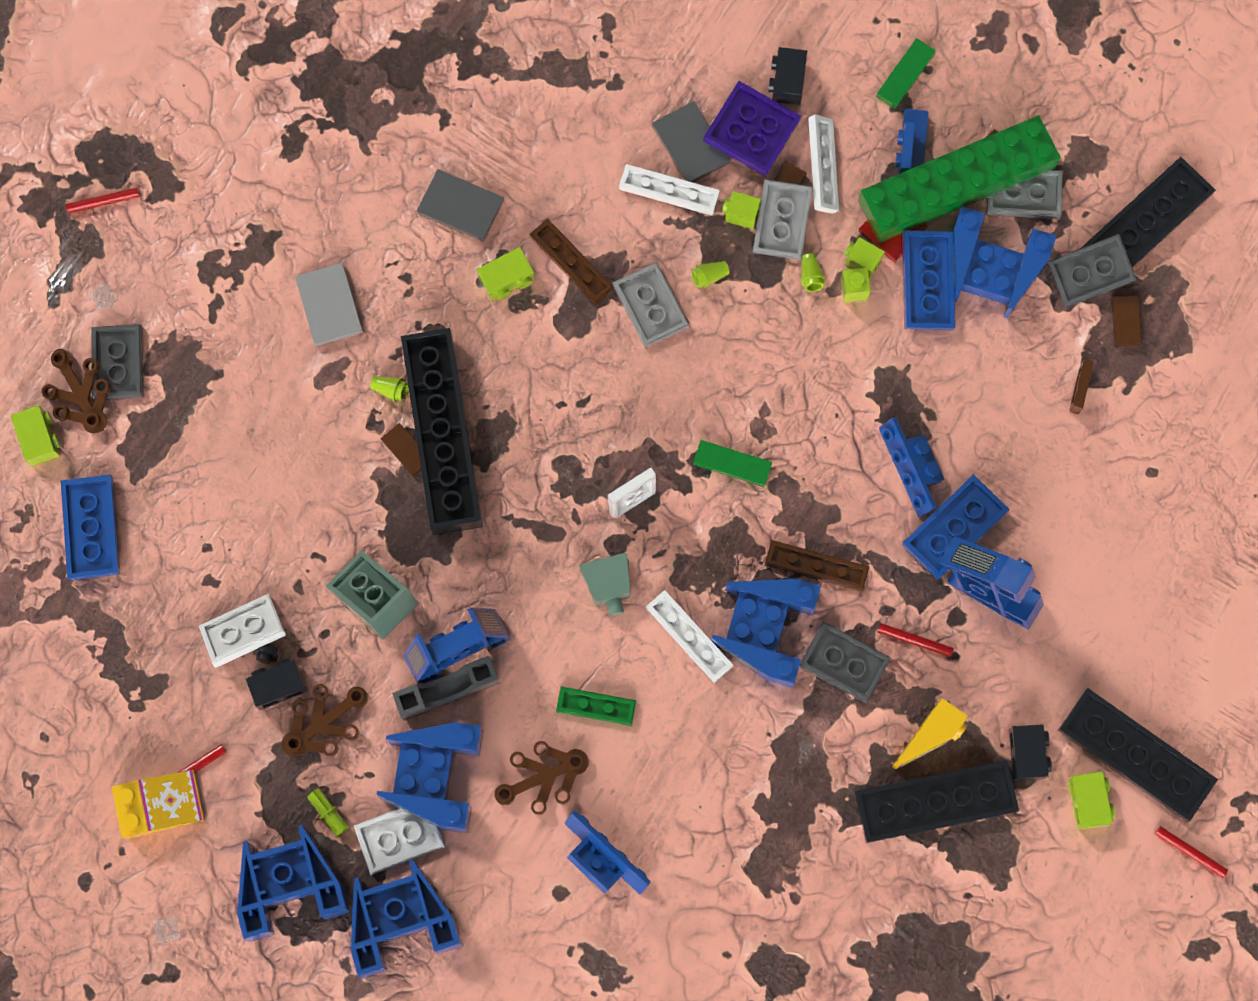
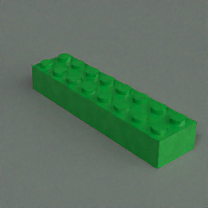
[858,115,1061,243]

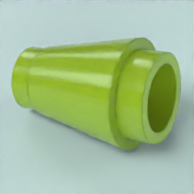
[801,253,825,292]
[691,261,730,288]
[370,375,409,402]

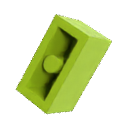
[476,247,535,302]
[10,405,61,466]
[1067,771,1115,830]

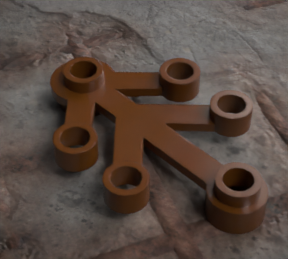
[42,349,112,434]
[282,684,368,757]
[494,741,589,815]

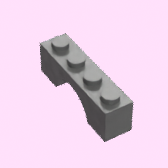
[392,656,500,721]

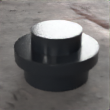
[253,643,278,664]

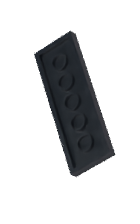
[1080,156,1216,268]
[1057,688,1218,822]
[854,760,1019,843]

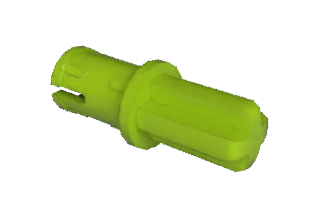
[308,789,350,838]

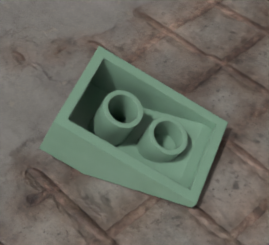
[326,550,419,639]

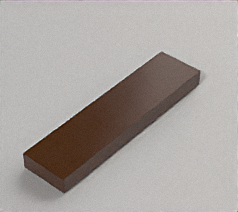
[530,219,614,306]
[765,540,870,592]

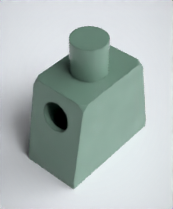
[579,553,630,617]

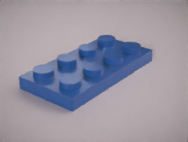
[902,231,955,330]
[61,474,120,581]
[902,474,1010,580]

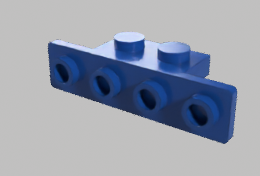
[895,109,929,174]
[879,418,945,517]
[565,811,651,894]

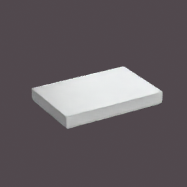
[608,467,656,519]
[199,593,286,668]
[354,809,445,875]

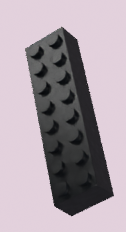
[401,328,483,535]

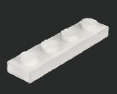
[809,114,839,214]
[619,164,720,216]
[646,590,733,683]

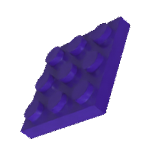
[703,81,802,177]

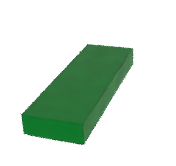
[876,38,937,109]
[693,440,772,487]
[556,686,636,726]

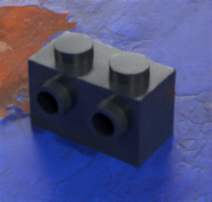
[768,47,808,105]
[245,658,308,710]
[1008,724,1052,781]

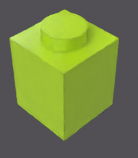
[722,191,761,229]
[844,237,885,280]
[841,268,871,303]

